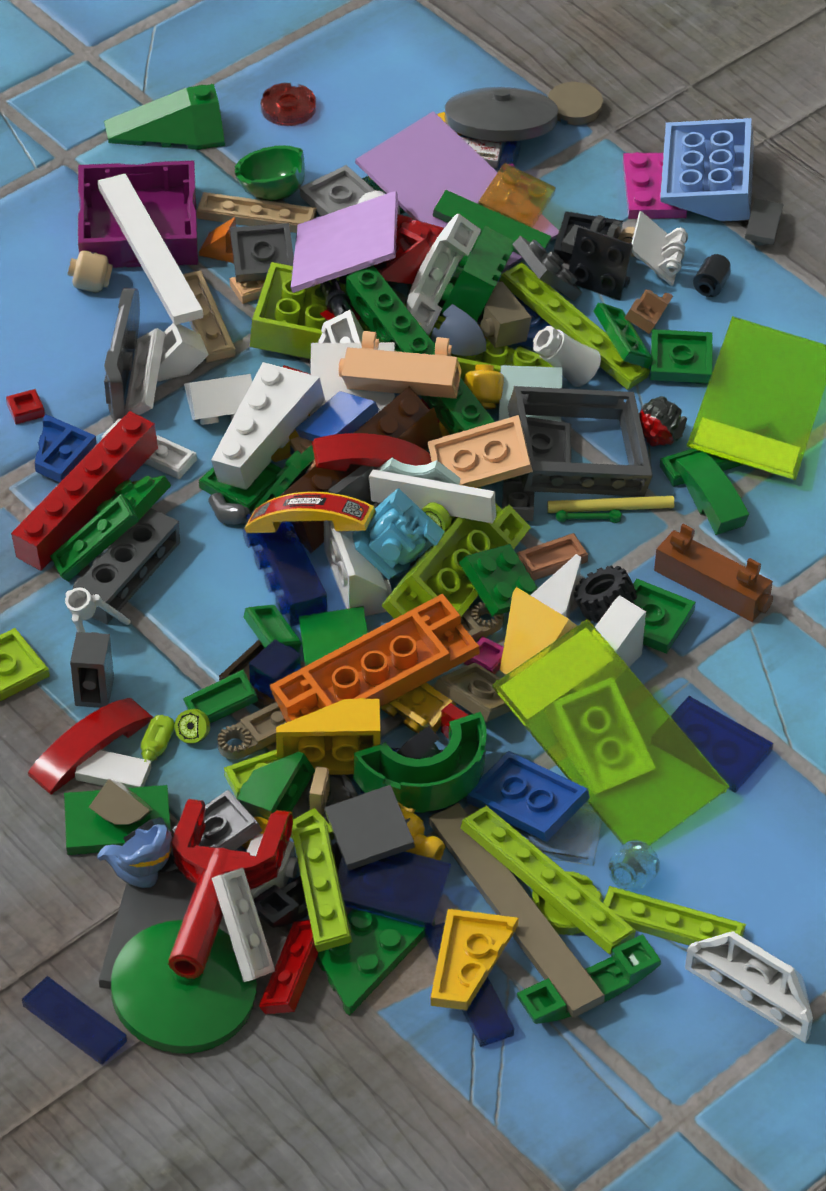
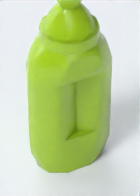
[141,715,175,762]

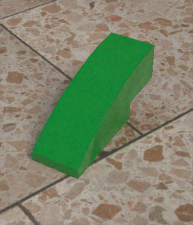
[675,451,749,535]

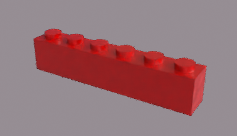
[11,411,158,571]

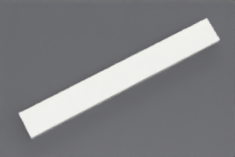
[98,174,203,325]

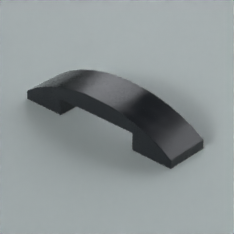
[253,842,368,928]

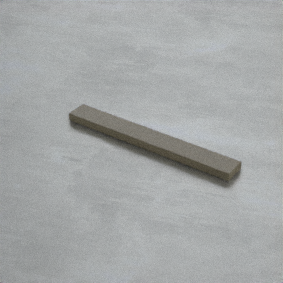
[429,803,604,1018]

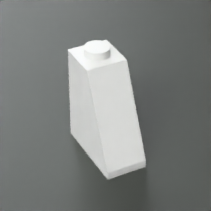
[573,595,646,693]

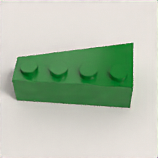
[441,226,515,322]

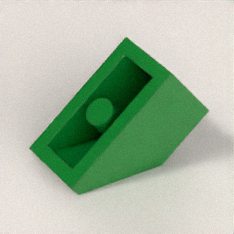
[237,751,315,820]

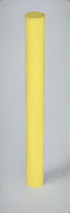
[547,496,674,513]

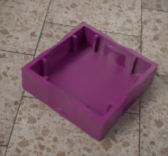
[78,161,198,268]

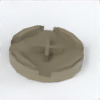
[548,82,603,125]

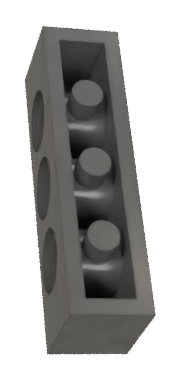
[72,508,180,625]

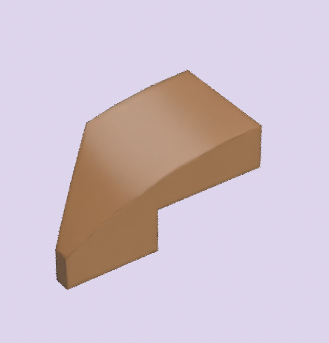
[624,290,673,334]

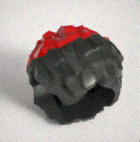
[639,396,687,447]

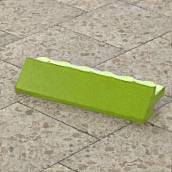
[381,487,531,619]

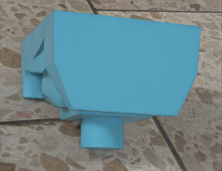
[352,488,445,580]

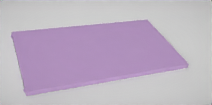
[355,111,559,273]

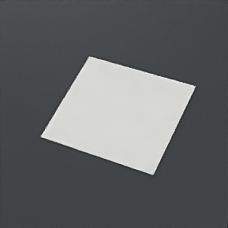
[310,343,395,426]

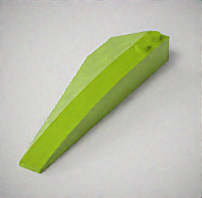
[249,262,553,381]

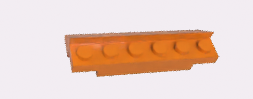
[270,593,480,723]

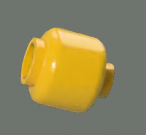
[464,364,504,410]

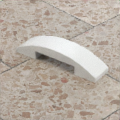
[406,214,481,335]

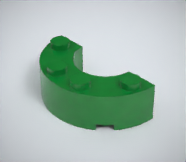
[354,712,487,813]

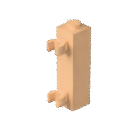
[339,331,462,399]

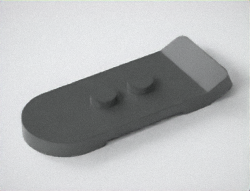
[104,288,140,423]

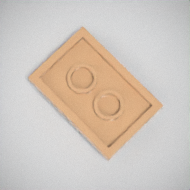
[428,415,533,488]

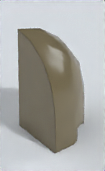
[89,779,153,824]

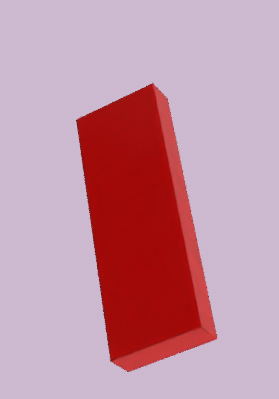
[259,920,318,1014]

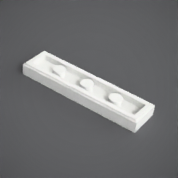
[369,469,496,524]

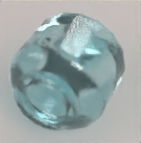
[608,840,660,892]

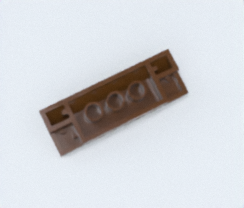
[280,386,442,554]

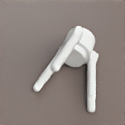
[65,587,131,632]

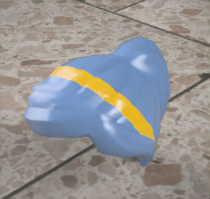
[97,824,172,888]

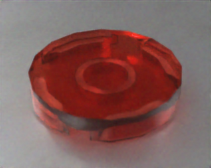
[260,83,316,126]

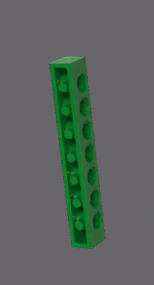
[346,265,495,435]

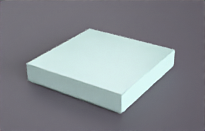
[499,365,562,422]

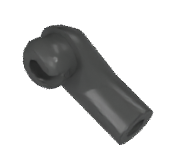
[208,493,251,525]

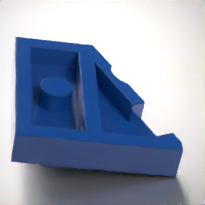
[35,414,97,482]

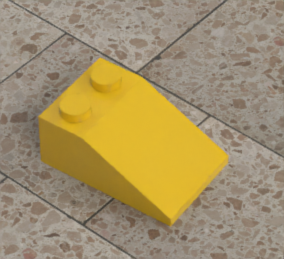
[276,698,380,775]

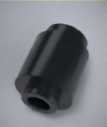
[693,254,731,297]

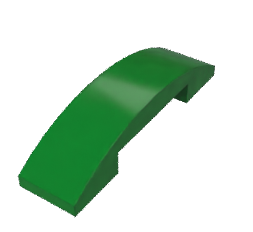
[517,934,661,1024]

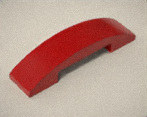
[312,433,432,471]
[28,698,153,794]

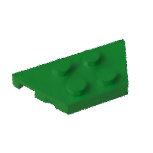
[316,903,435,1016]

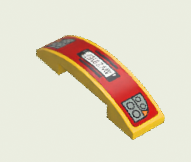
[245,492,375,533]

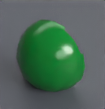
[235,145,305,201]

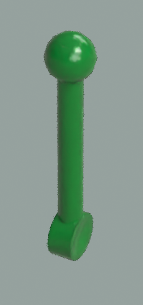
[556,509,622,523]

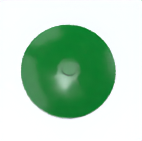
[111,920,257,1054]

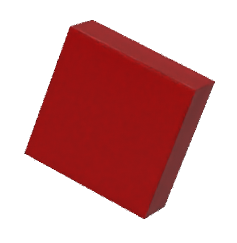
[6,389,45,424]

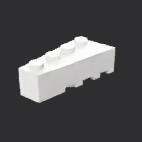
[211,362,325,490]

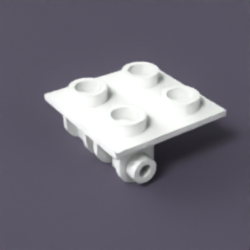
[631,211,688,286]

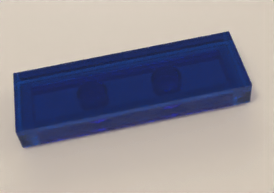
[22,976,127,1065]

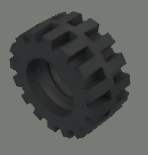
[573,565,637,623]

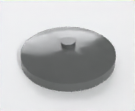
[445,87,558,141]

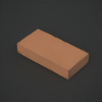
[517,533,588,580]

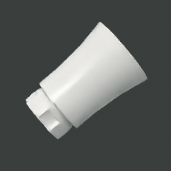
[533,326,601,387]

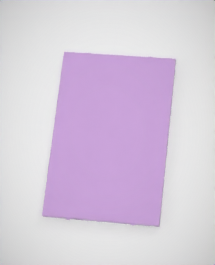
[291,191,398,293]

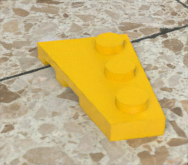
[430,909,519,1010]

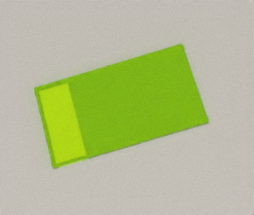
[687,316,826,480]
[492,619,729,858]

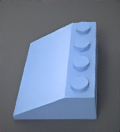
[660,118,754,221]

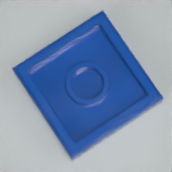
[295,391,380,441]

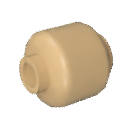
[67,251,113,293]

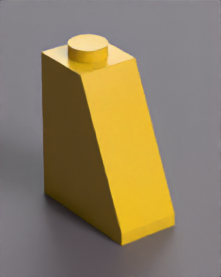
[500,587,579,683]

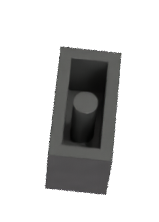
[70,632,114,708]

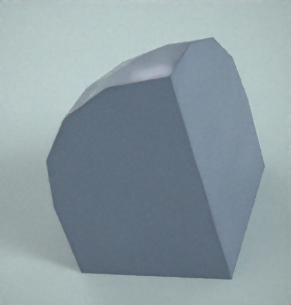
[430,304,486,356]

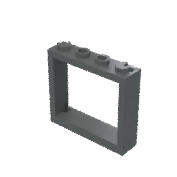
[507,386,653,496]

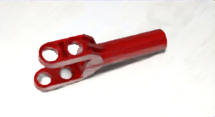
[168,799,293,978]

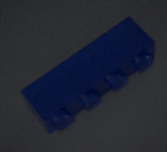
[243,513,327,627]

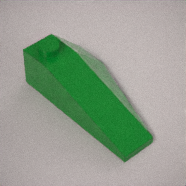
[104,84,225,150]

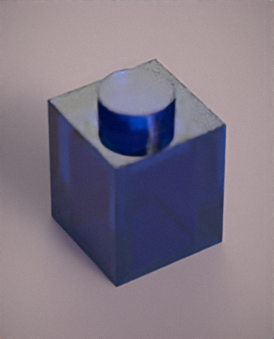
[249,639,301,701]

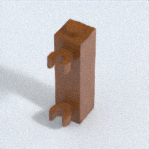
[654,524,773,622]

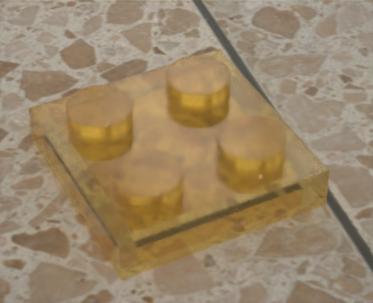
[478,162,556,228]

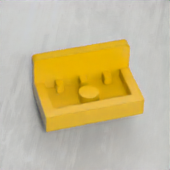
[380,683,456,733]

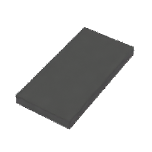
[99,871,196,989]

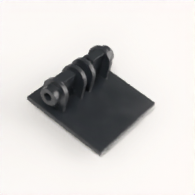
[568,227,633,300]

